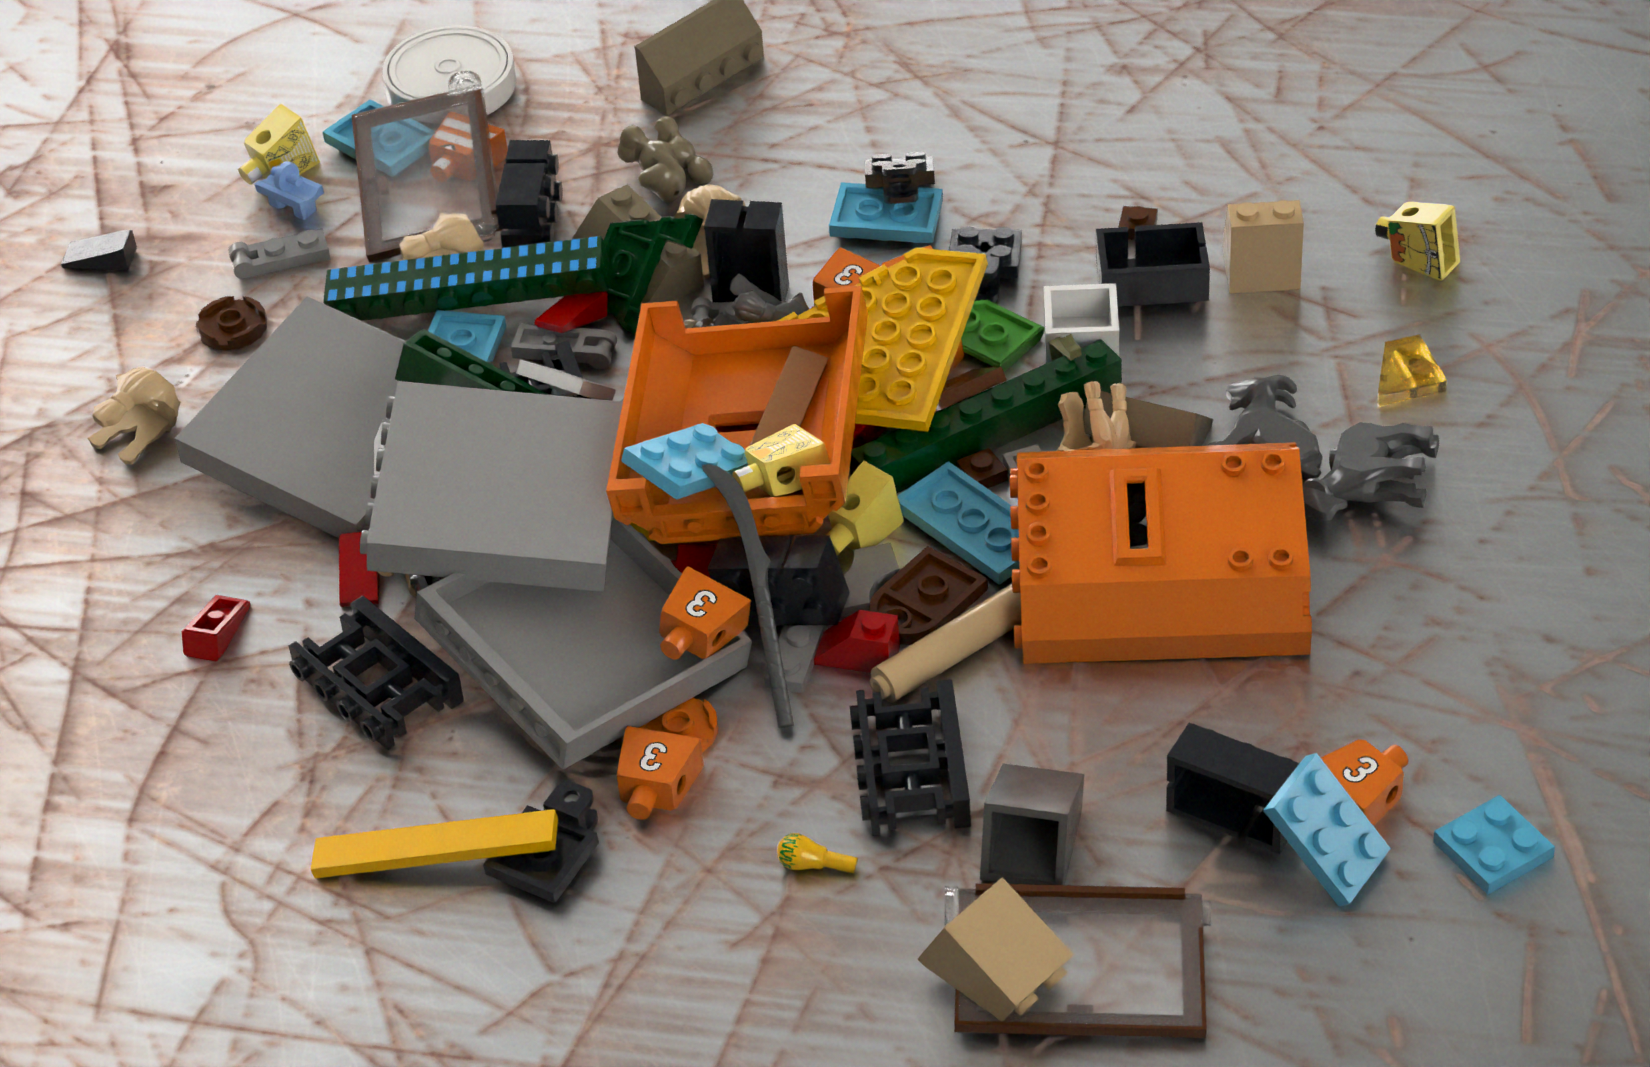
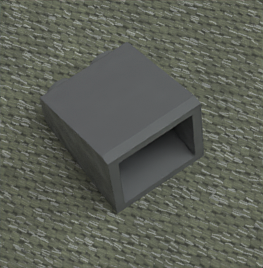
[980,763,1084,885]

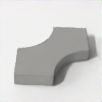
[840,543,899,618]

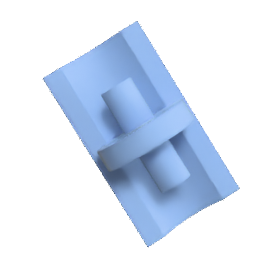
[254,161,324,220]

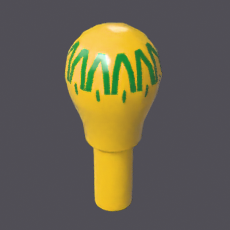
[777,833,858,874]

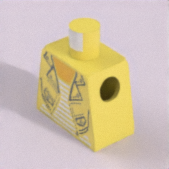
[238,104,320,185]
[733,424,830,497]

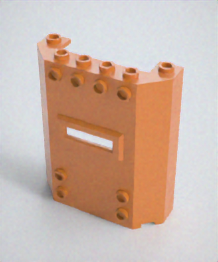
[606,285,868,544]
[1010,442,1312,664]

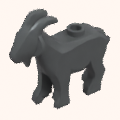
[1206,375,1323,481]
[1303,422,1439,521]

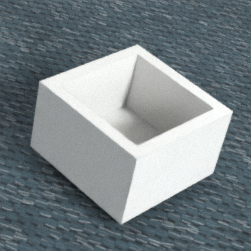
[1043,283,1119,363]

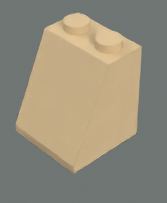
[1222,200,1304,294]
[918,877,1074,1021]

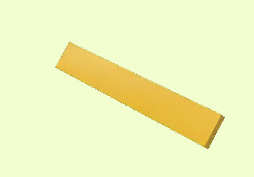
[310,809,558,878]

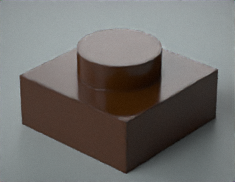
[1118,206,1158,240]
[956,448,1008,489]

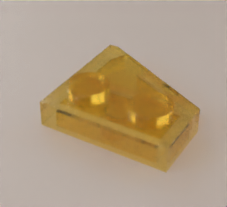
[1377,334,1447,406]

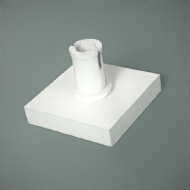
[516,359,616,401]

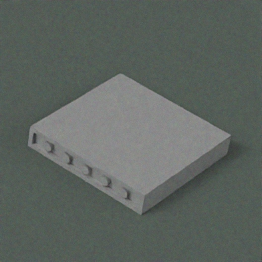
[175,296,406,538]
[360,381,623,592]
[414,515,752,770]

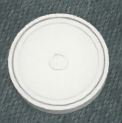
[382,26,516,126]

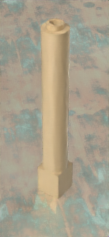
[870,584,1021,703]

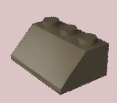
[1083,391,1213,448]

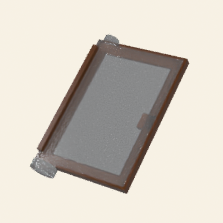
[352,71,502,262]
[945,883,1211,1038]

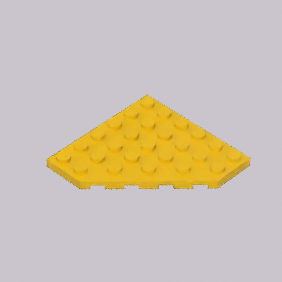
[777,247,988,432]

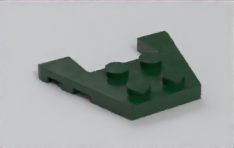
[603,214,704,336]

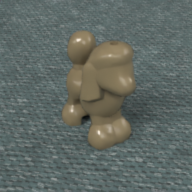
[618,116,713,203]

